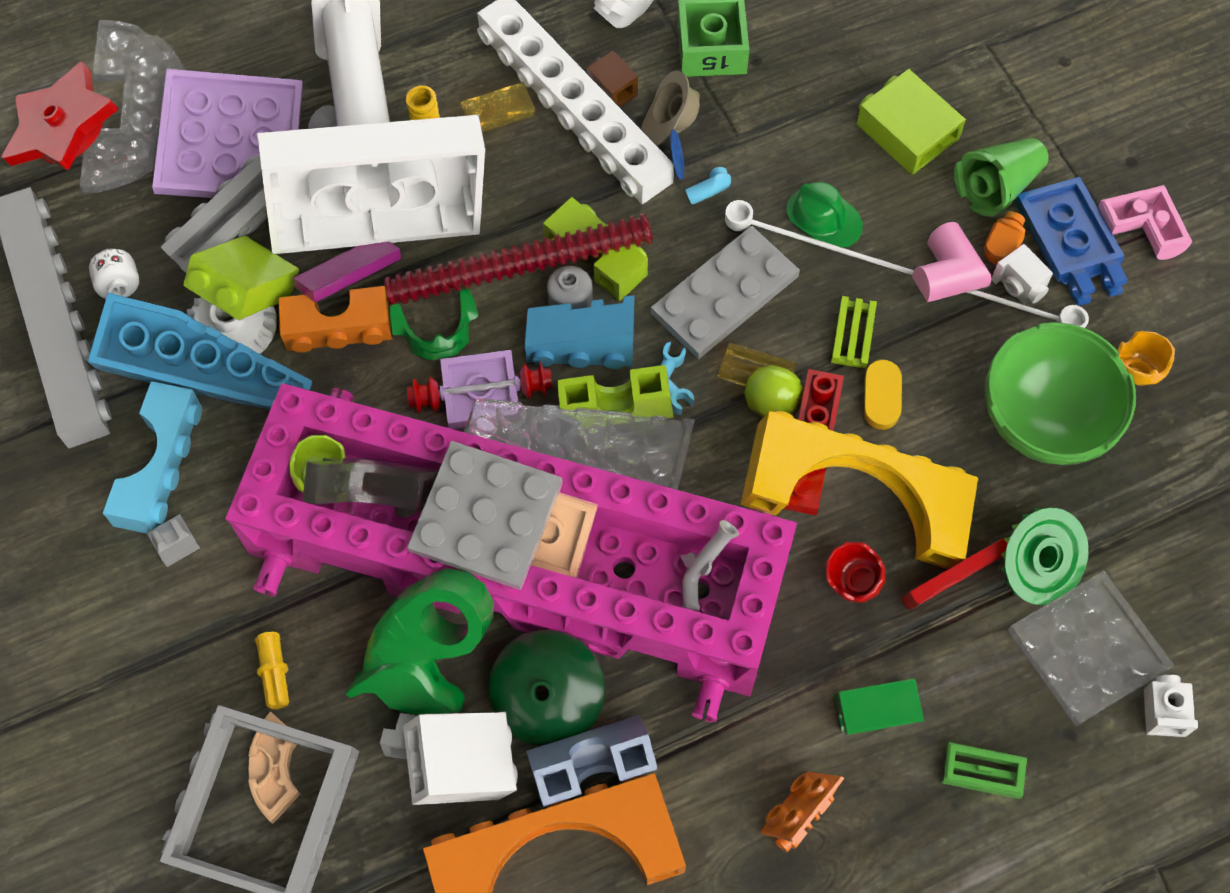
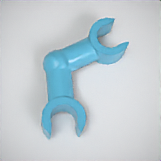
[660,342,694,415]

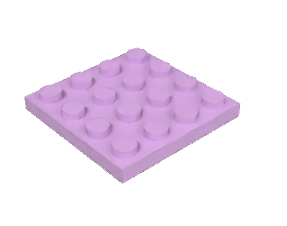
[153,69,303,198]

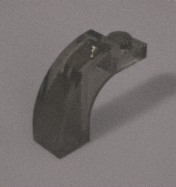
[303,458,439,512]

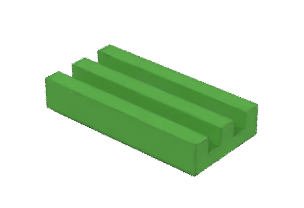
[942,742,1027,799]

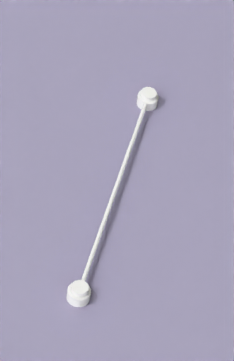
[725,200,1089,328]

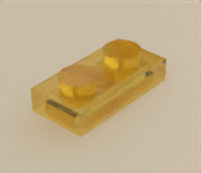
[461,82,535,132]

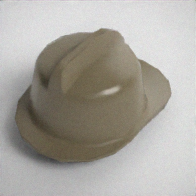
[641,71,700,146]

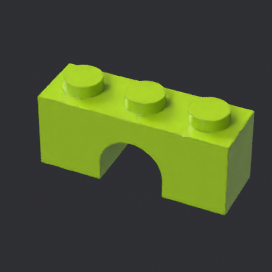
[543,197,648,302]
[557,365,674,431]

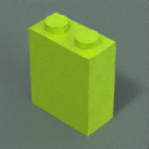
[857,69,966,175]
[183,235,299,320]

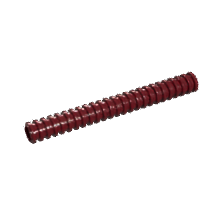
[384,213,653,305]

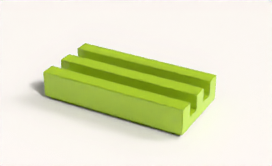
[831,296,877,369]

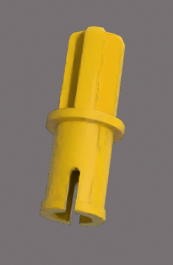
[255,632,289,710]

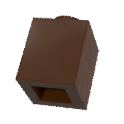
[587,51,638,108]

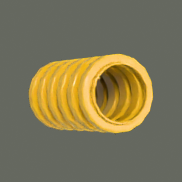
[406,85,440,120]

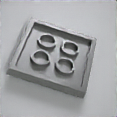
[407,441,563,590]

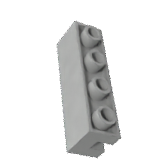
[161,154,268,273]

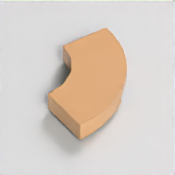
[248,712,300,824]

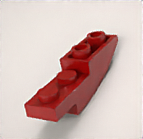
[784,369,844,516]

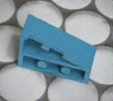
[525,295,635,369]

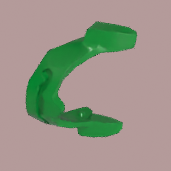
[389,289,478,360]

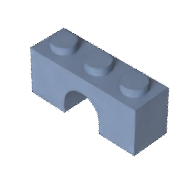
[526,715,658,807]

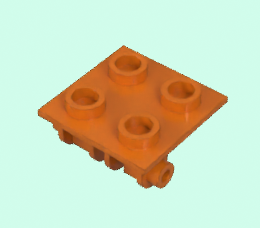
[760,772,844,852]

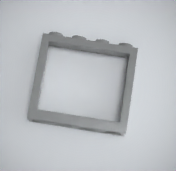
[160,705,360,893]

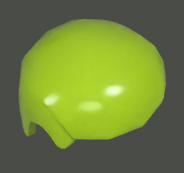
[744,365,804,418]
[289,435,349,498]

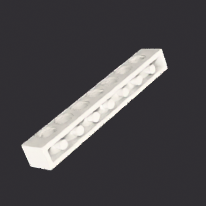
[477,0,674,204]

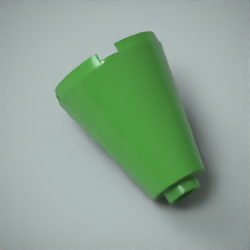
[954,138,1049,216]

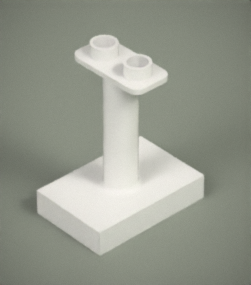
[257,0,485,254]

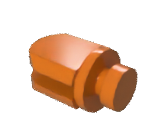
[984,211,1025,265]

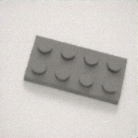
[651,226,800,360]

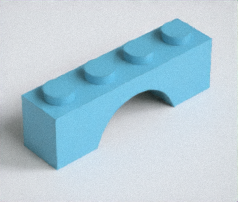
[103,381,202,534]

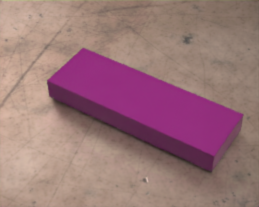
[293,241,401,302]

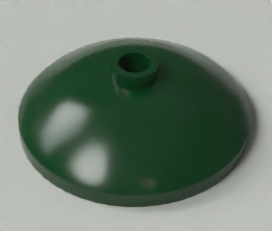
[489,629,605,746]

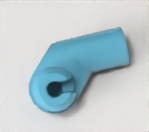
[686,167,731,205]

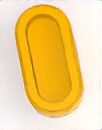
[864,360,902,430]

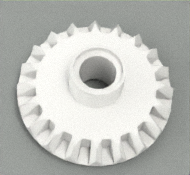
[187,297,277,354]

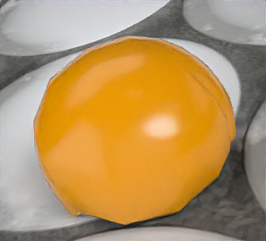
[1117,331,1175,386]

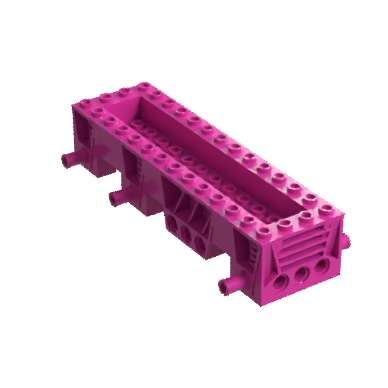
[225,383,797,722]

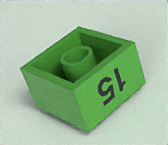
[677,0,749,77]

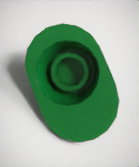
[786,182,863,248]

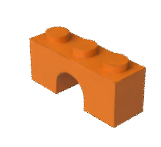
[279,286,392,352]

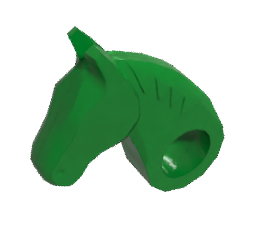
[345,568,494,716]

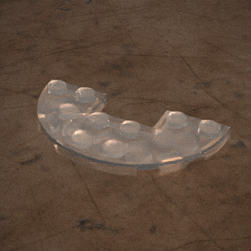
[80,20,185,193]

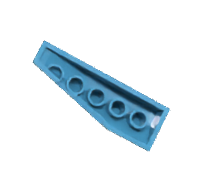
[88,293,312,410]

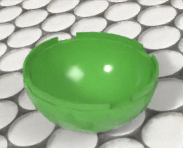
[985,322,1136,465]

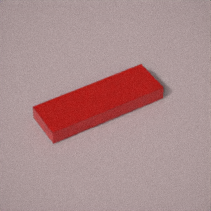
[901,538,1007,610]

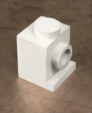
[991,244,1053,305]
[1144,675,1198,737]

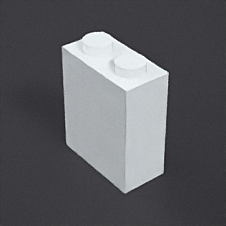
[403,712,518,805]

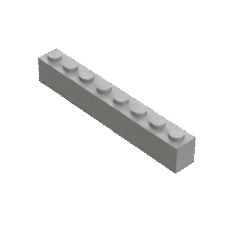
[0,187,112,449]

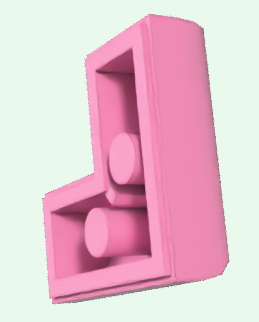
[1098,185,1192,260]
[912,222,991,302]

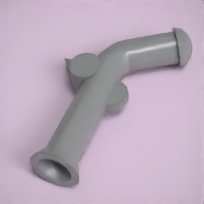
[680,520,739,612]

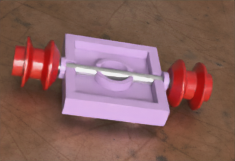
[407,350,553,429]

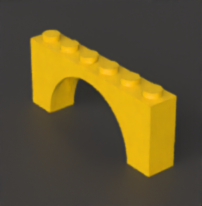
[740,411,978,569]

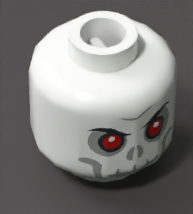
[89,249,139,299]

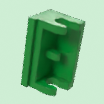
[833,678,924,735]

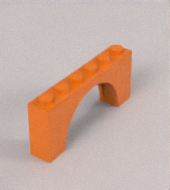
[423,773,686,893]

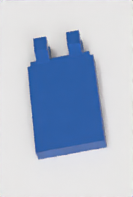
[1015,177,1128,306]

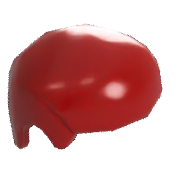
[826,542,886,603]

